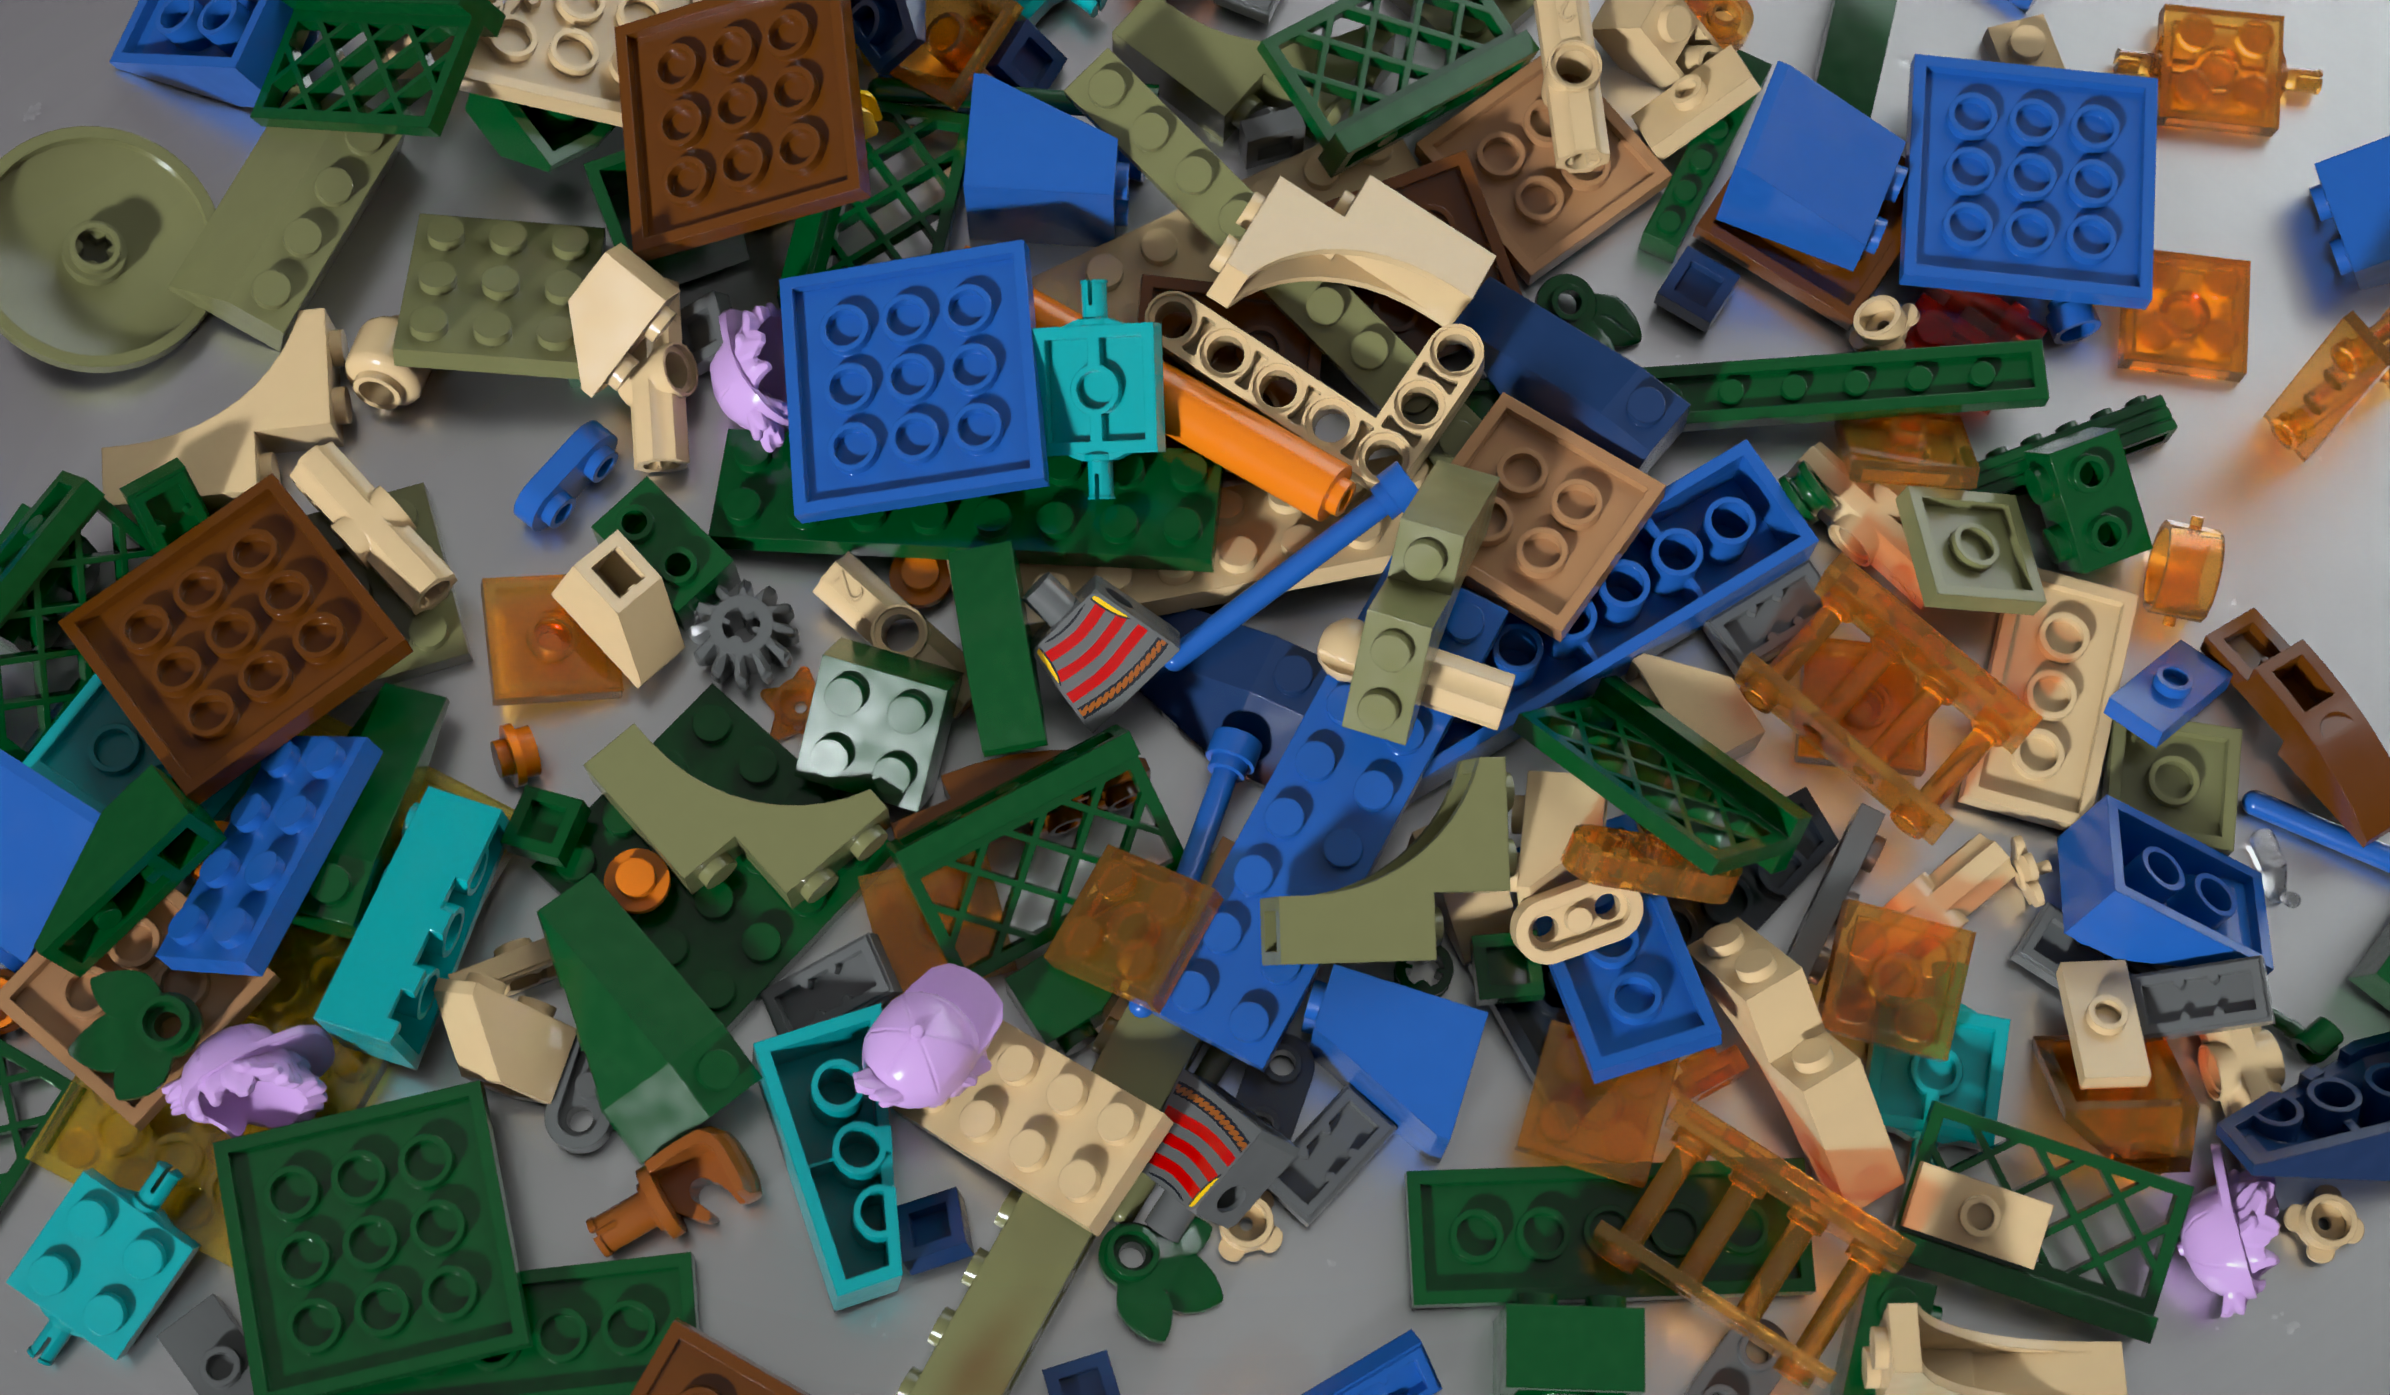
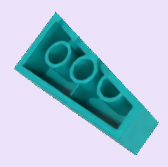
[313,786,509,1070]
[752,1003,903,1312]

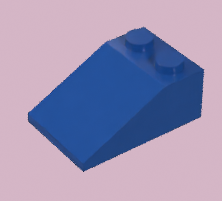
[109,0,319,107]
[2057,795,2274,975]

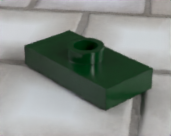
[119,457,211,554]

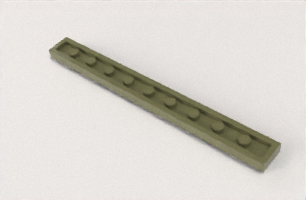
[1064,48,1482,465]

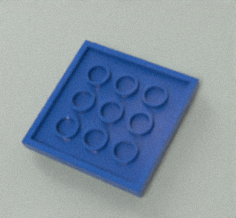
[1899,54,2158,310]
[779,239,1050,524]

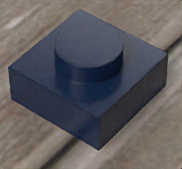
[985,19,1068,89]
[1654,246,1741,333]
[897,1187,974,1276]
[1042,1350,1120,1395]

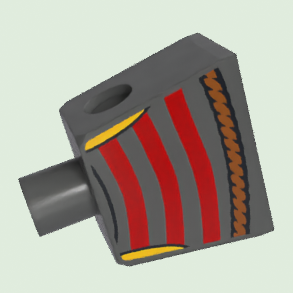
[1022,572,1180,733]
[1142,1068,1300,1243]

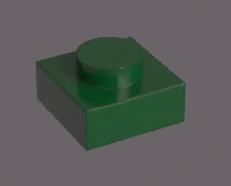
[500,785,591,868]
[1469,930,1545,1006]

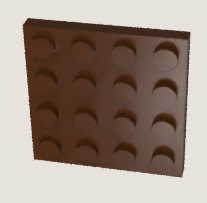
[614,0,871,262]
[58,473,414,805]

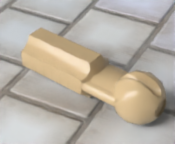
[1317,618,1516,731]

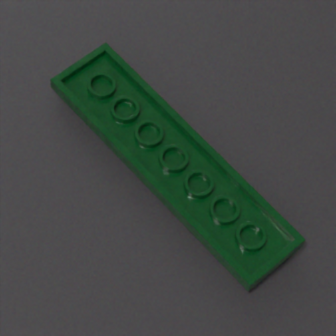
[708,429,1225,572]

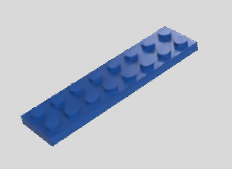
[1152,556,1509,1072]

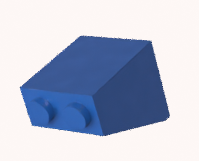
[1716,60,1909,272]
[963,73,1130,247]
[2309,135,2390,290]
[0,749,101,973]
[1301,964,1489,1163]

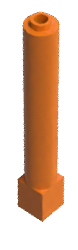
[964,245,1356,522]

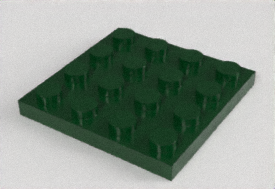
[531,683,894,1033]
[213,1080,534,1395]

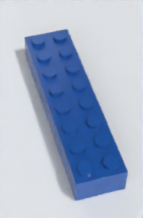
[1408,439,1819,805]

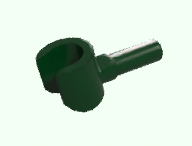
[2270,1007,2344,1064]

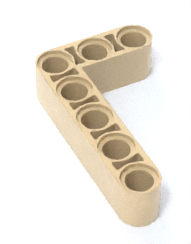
[1145,291,1484,491]

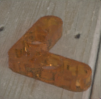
[1560,823,1743,904]

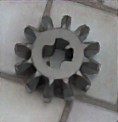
[689,579,800,691]

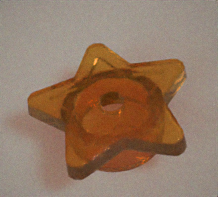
[760,666,816,741]

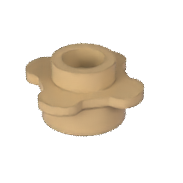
[1849,295,1920,352]
[2283,1184,2365,1264]
[1218,1190,1283,1262]

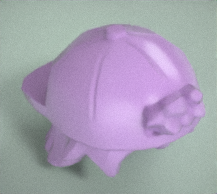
[710,302,789,452]
[852,963,1003,1109]
[162,1023,335,1138]
[2177,1143,2280,1318]

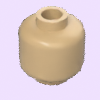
[345,315,433,410]

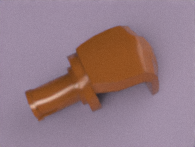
[586,1126,763,1258]

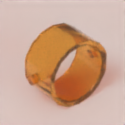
[2143,515,2225,627]

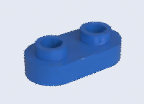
[513,420,618,531]

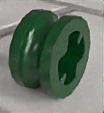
[1778,460,1838,525]
[1393,945,1454,997]

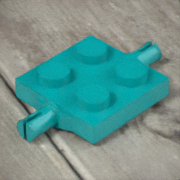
[1032,279,1166,500]
[1865,961,2010,1179]
[6,1161,202,1366]

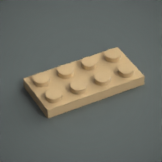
[1958,568,2139,831]
[891,1020,1174,1237]

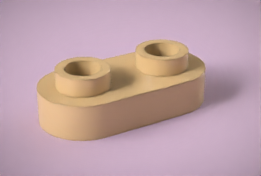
[1510,871,1644,965]

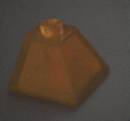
[887,0,1024,111]
[2032,1035,2200,1175]

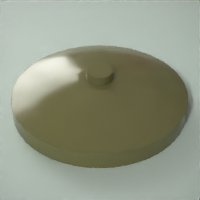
[0,126,216,373]

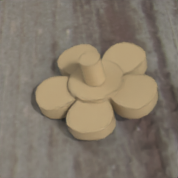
[2010,835,2052,908]

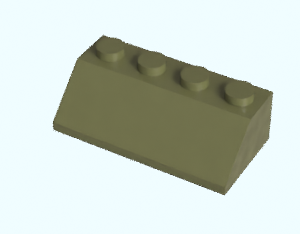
[168,85,405,352]

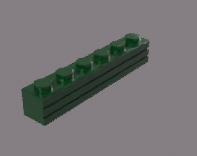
[1638,50,1772,264]
[1942,394,2178,497]

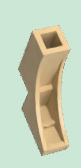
[1206,175,1496,327]
[101,308,352,527]
[1687,917,1906,1216]
[1862,1303,2128,1395]

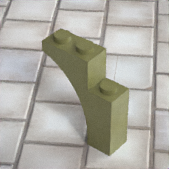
[1112,0,1396,144]
[1342,460,1500,745]
[583,723,891,909]
[1260,757,1517,966]

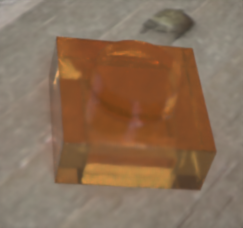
[1670,1044,1749,1110]

